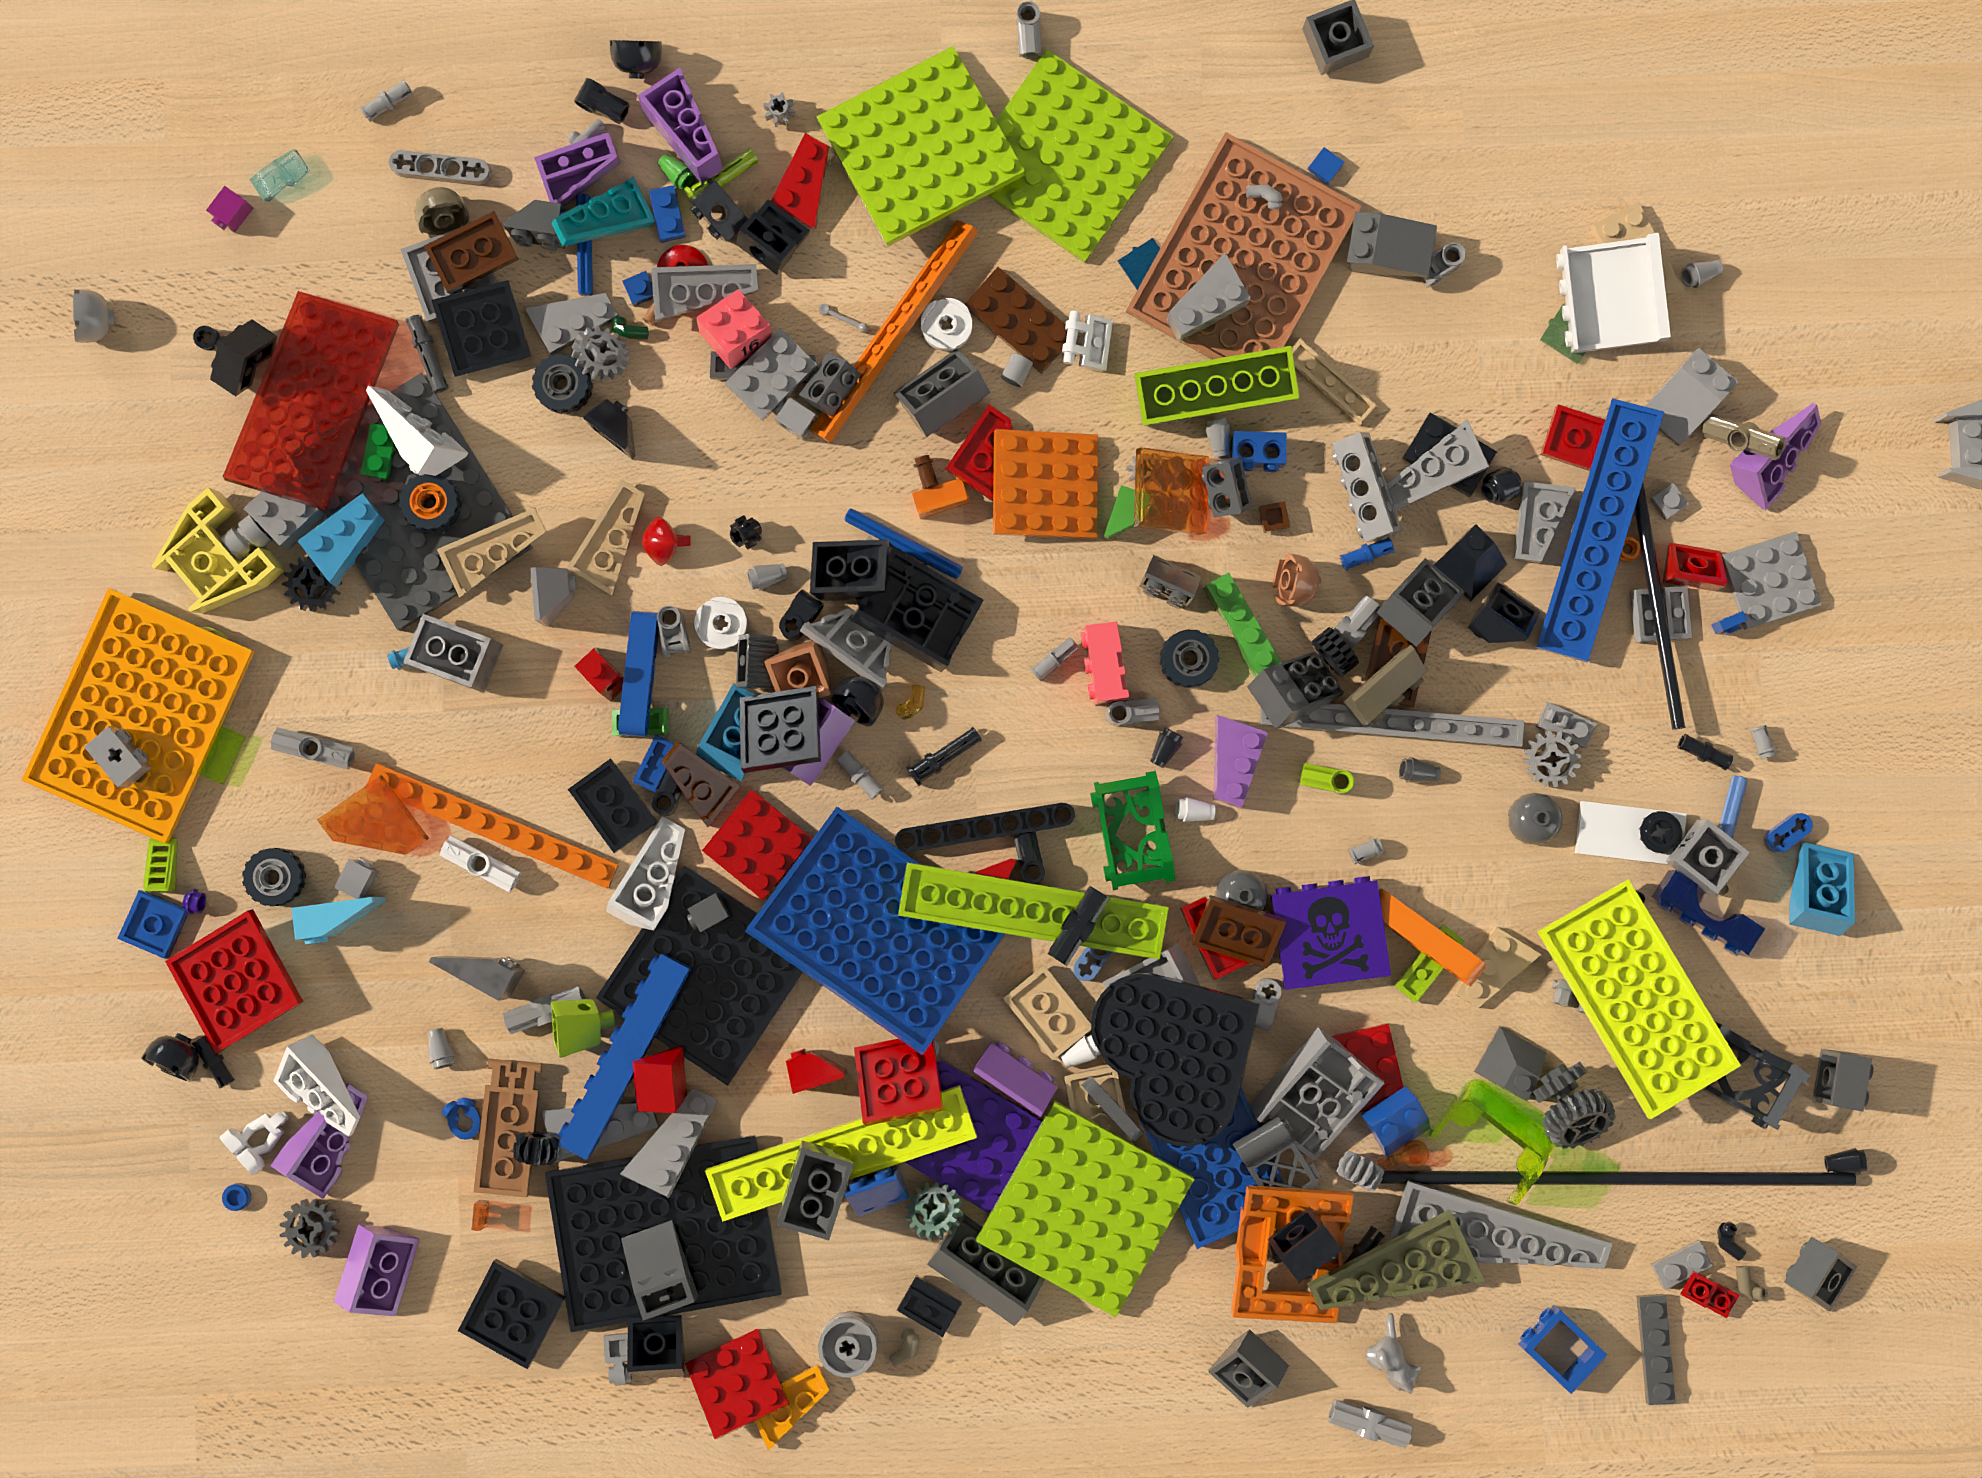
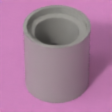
[1001,353,1033,388]

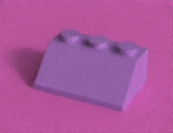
[783,698,855,786]
[973,1040,1058,1117]
[334,1224,420,1316]

